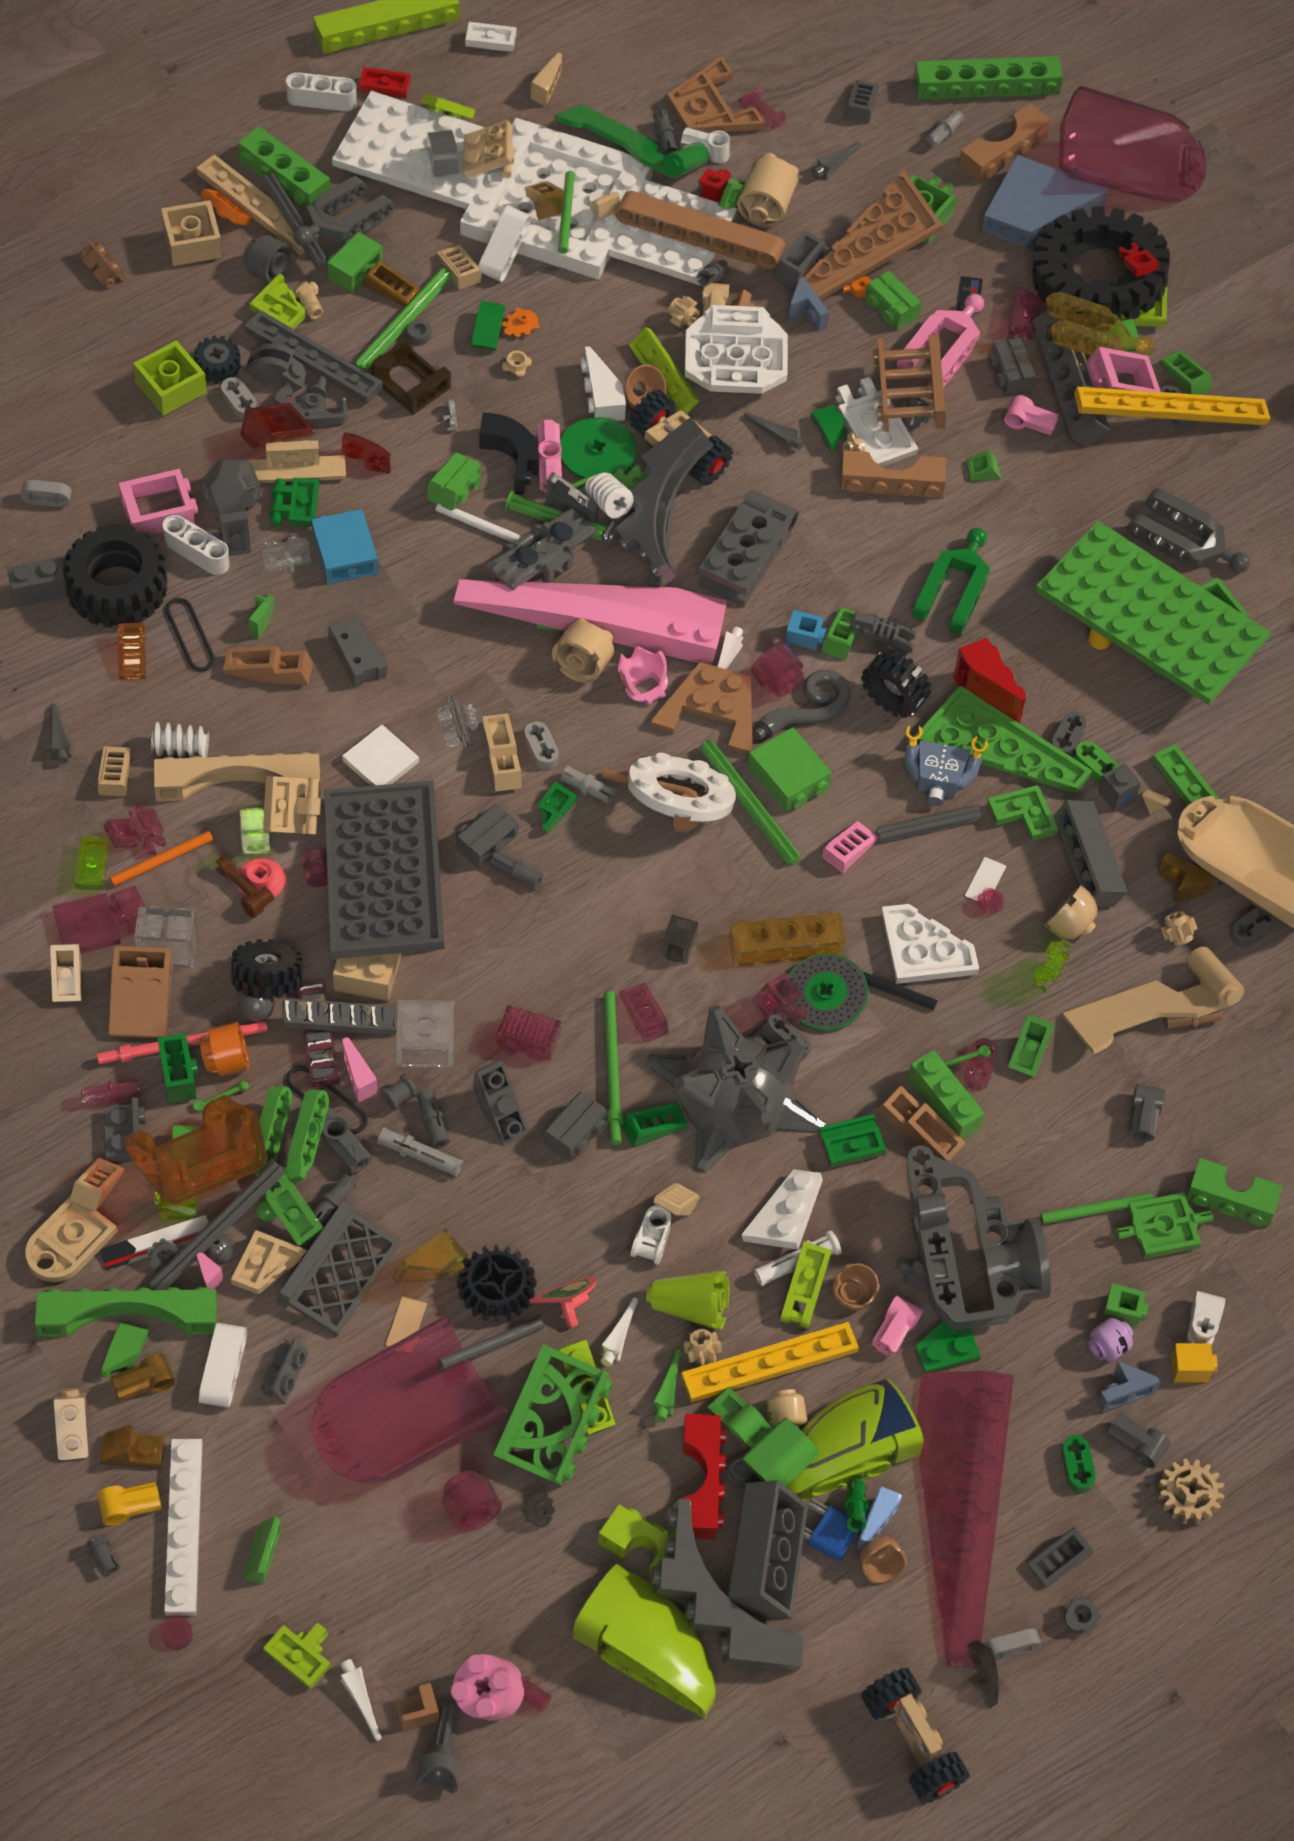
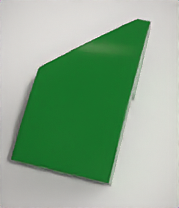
[811,405,845,451]
[538,782,578,834]

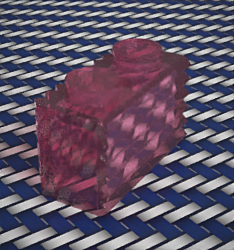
[496,1005,561,1061]

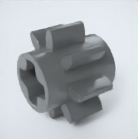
[901,397,929,427]

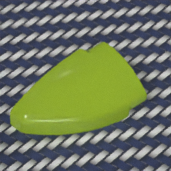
[573,1564,716,1719]

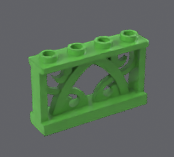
[493,1344,613,1486]

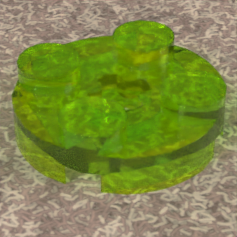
[1032,939,1073,993]

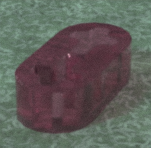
[964,1038,997,1091]

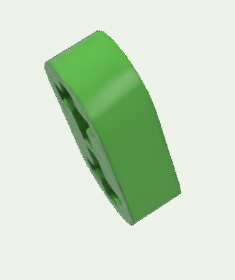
[1074,741,1119,784]

